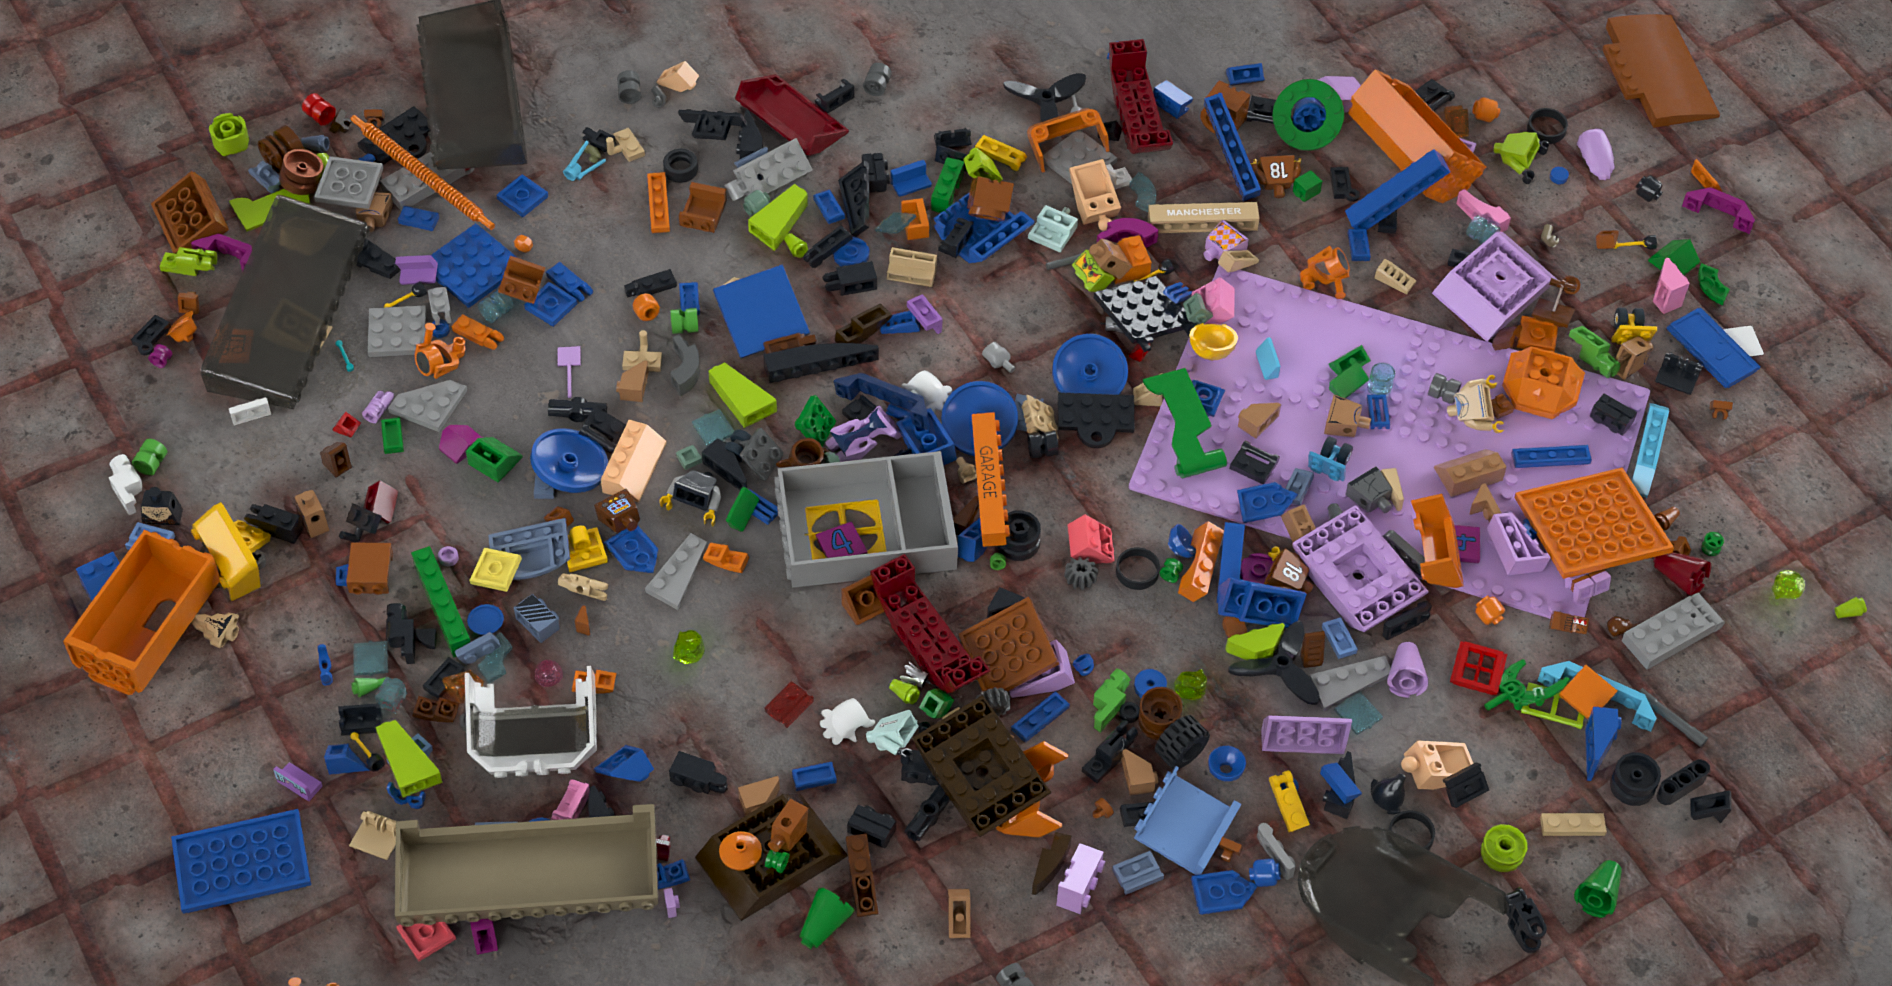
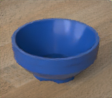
[1168,524,1196,558]
[1208,746,1246,781]

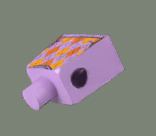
[1203,220,1248,261]

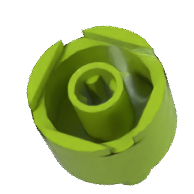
[209,113,249,156]

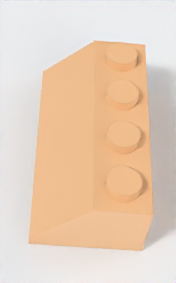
[601,420,666,503]

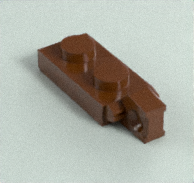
[763,333,817,354]

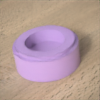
[438,546,459,567]

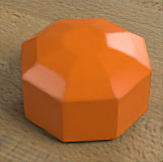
[514,235,533,253]

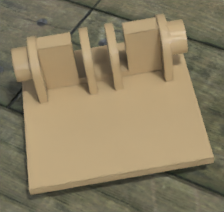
[1022,395,1059,439]
[349,811,396,860]

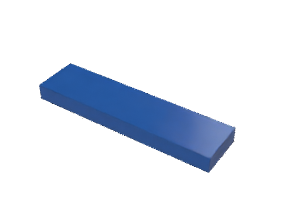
[1511,445,1592,468]

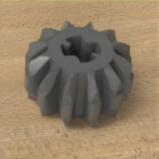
[1064,556,1098,591]
[976,687,1011,717]

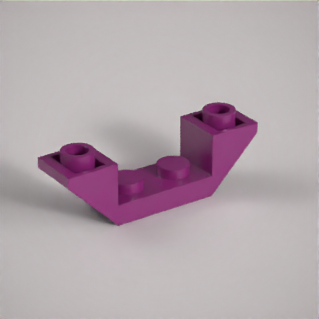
[1682,187,1755,234]
[191,234,261,278]

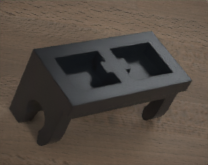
[815,78,855,113]
[938,218,974,258]
[338,703,383,736]

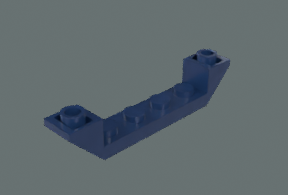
[833,373,930,430]

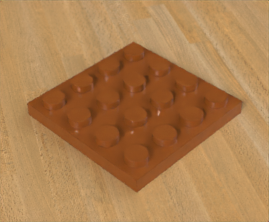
[958,596,1059,692]

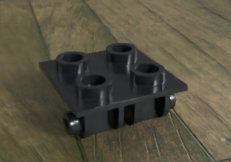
[1655,353,1702,395]

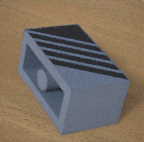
[514,594,560,643]

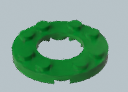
[1273,79,1345,151]

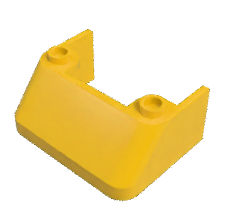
[191,502,261,601]

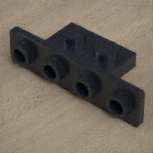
[678,109,747,140]

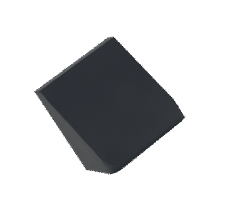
[1098,120,1122,141]

